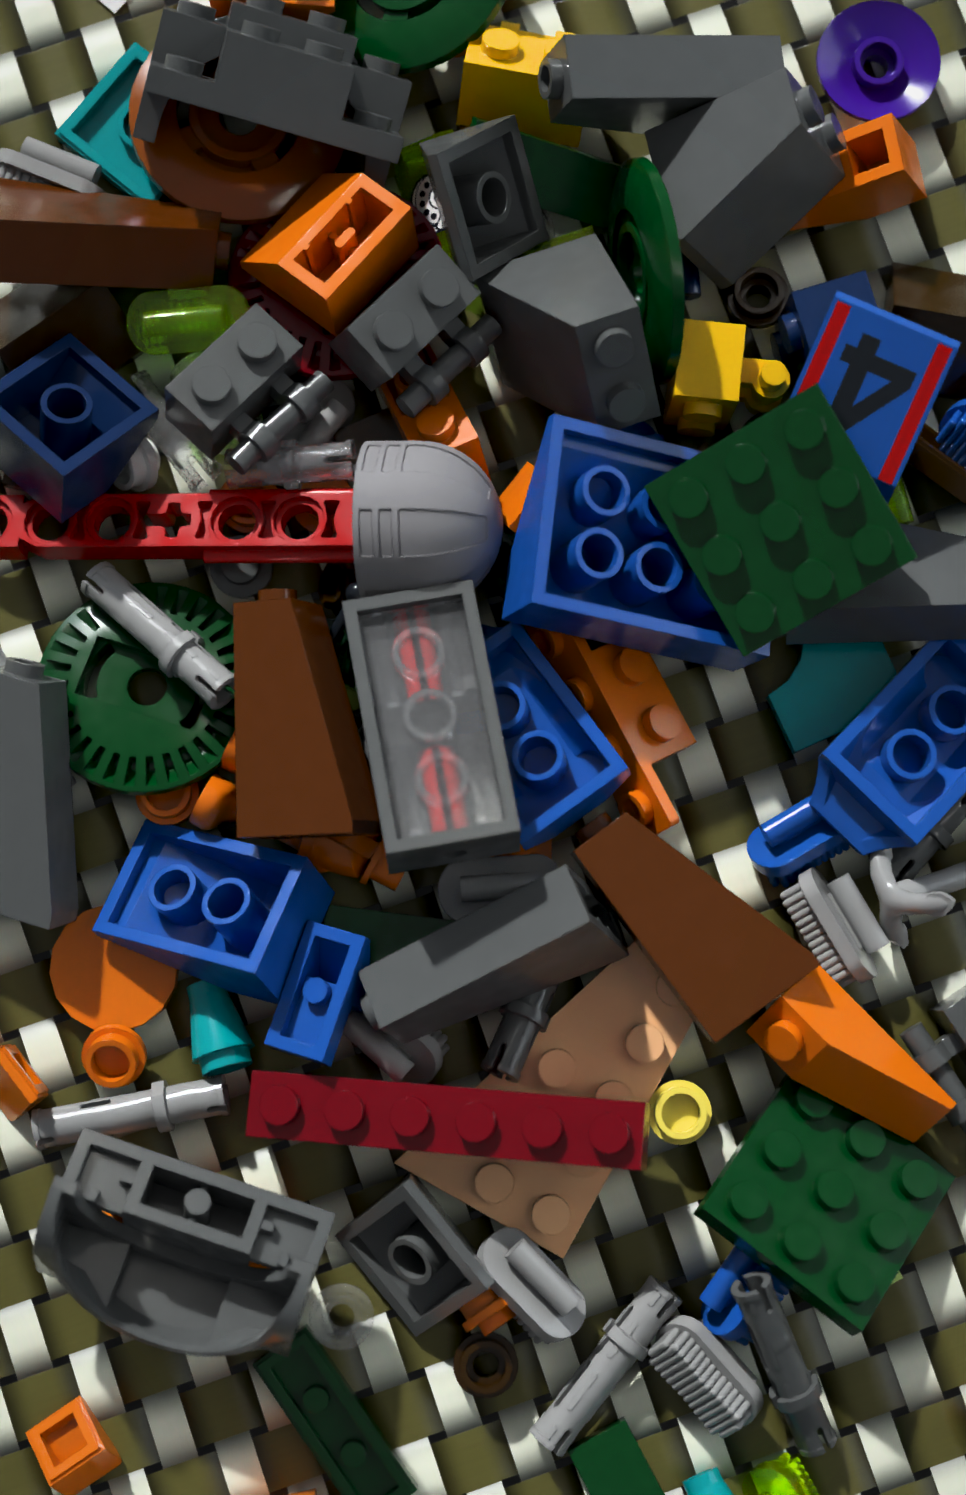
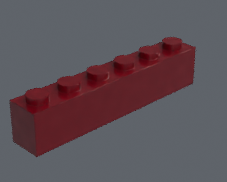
[245,1070,651,1171]

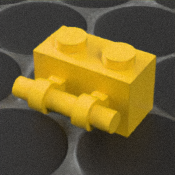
[456,21,583,148]
[663,319,790,437]

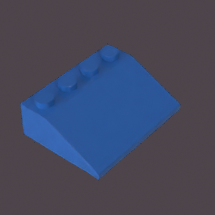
[501,413,771,672]

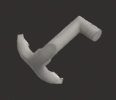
[870,848,966,949]

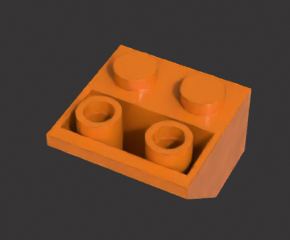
[240,173,419,337]

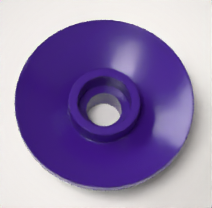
[816,0,941,122]

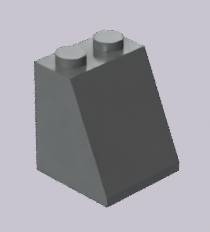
[645,67,847,290]
[476,233,661,430]

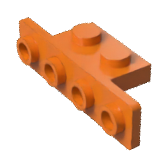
[524,625,697,835]

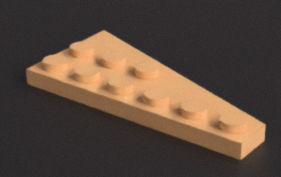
[394,941,693,1259]

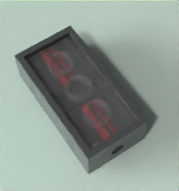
[342,579,521,874]

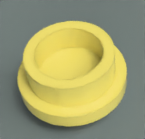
[648,1080,712,1145]

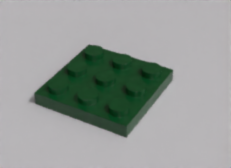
[644,383,918,657]
[693,1073,956,1336]

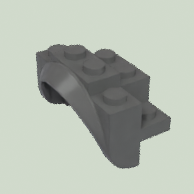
[132,0,413,188]
[33,1127,336,1358]

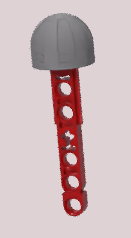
[0,440,503,609]

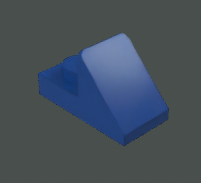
[264,920,370,1067]

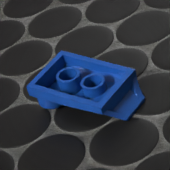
[453,622,631,850]
[809,639,966,856]

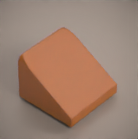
[0,1044,49,1121]
[25,1395,122,1495]

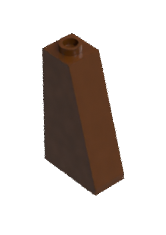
[0,178,232,291]
[233,588,382,840]
[571,811,821,1043]

